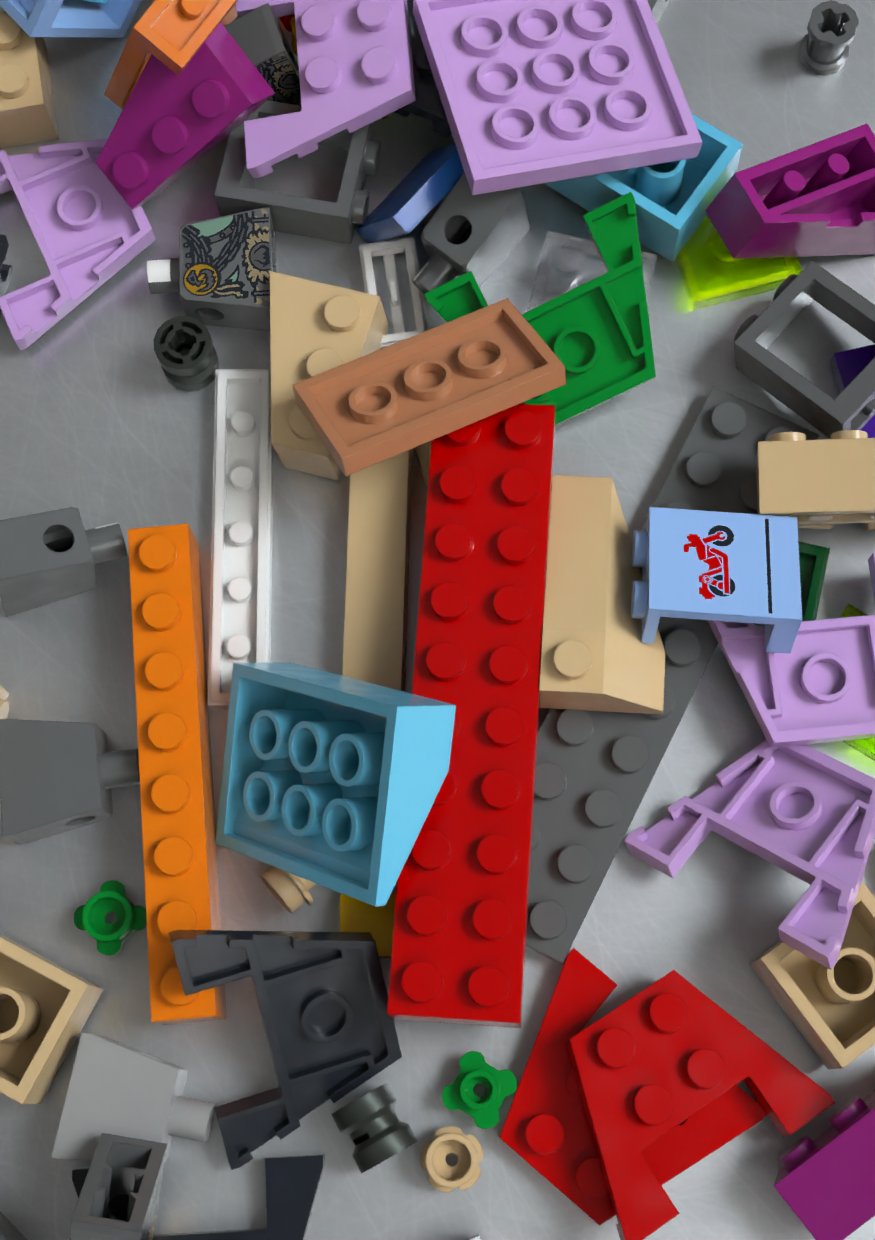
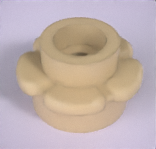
[260,866,316,913]
[420,1126,483,1193]

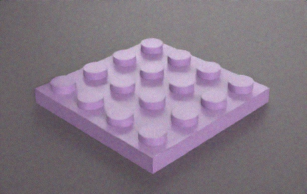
[413,0,702,195]

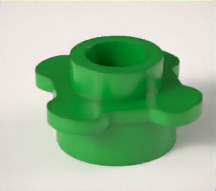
[74,880,147,956]
[442,1051,517,1129]

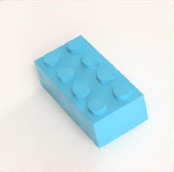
[544,113,743,263]

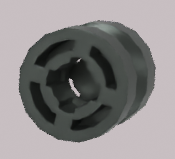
[153,316,219,392]
[331,1083,418,1174]

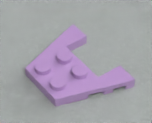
[236,0,416,179]
[0,138,156,351]
[707,553,875,748]
[624,740,875,970]

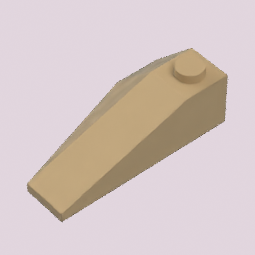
[539,475,665,715]

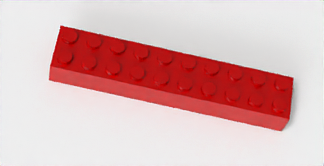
[387,404,555,1028]

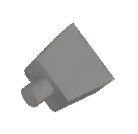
[51,1032,215,1161]

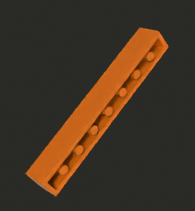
[128,523,227,1025]

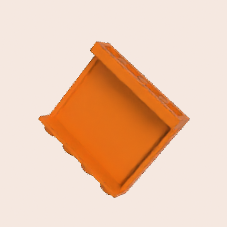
[104,0,239,110]

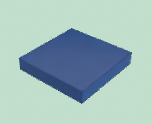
[355,143,464,243]

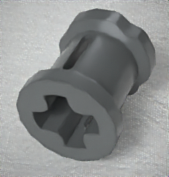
[799,0,859,76]

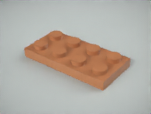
[292,298,566,476]

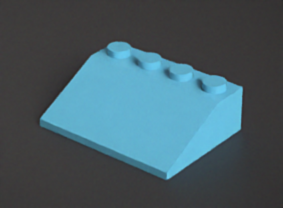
[215,662,456,907]

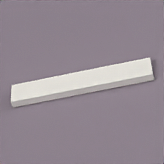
[208,368,274,710]

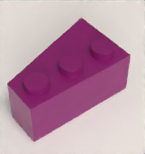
[95,23,275,210]
[705,124,875,259]
[773,1089,875,1240]

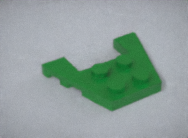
[424,192,656,427]

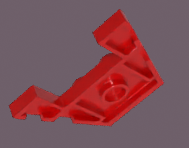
[499,948,767,1226]
[566,970,836,1240]

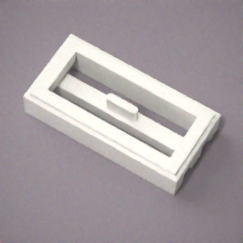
[359,237,428,349]

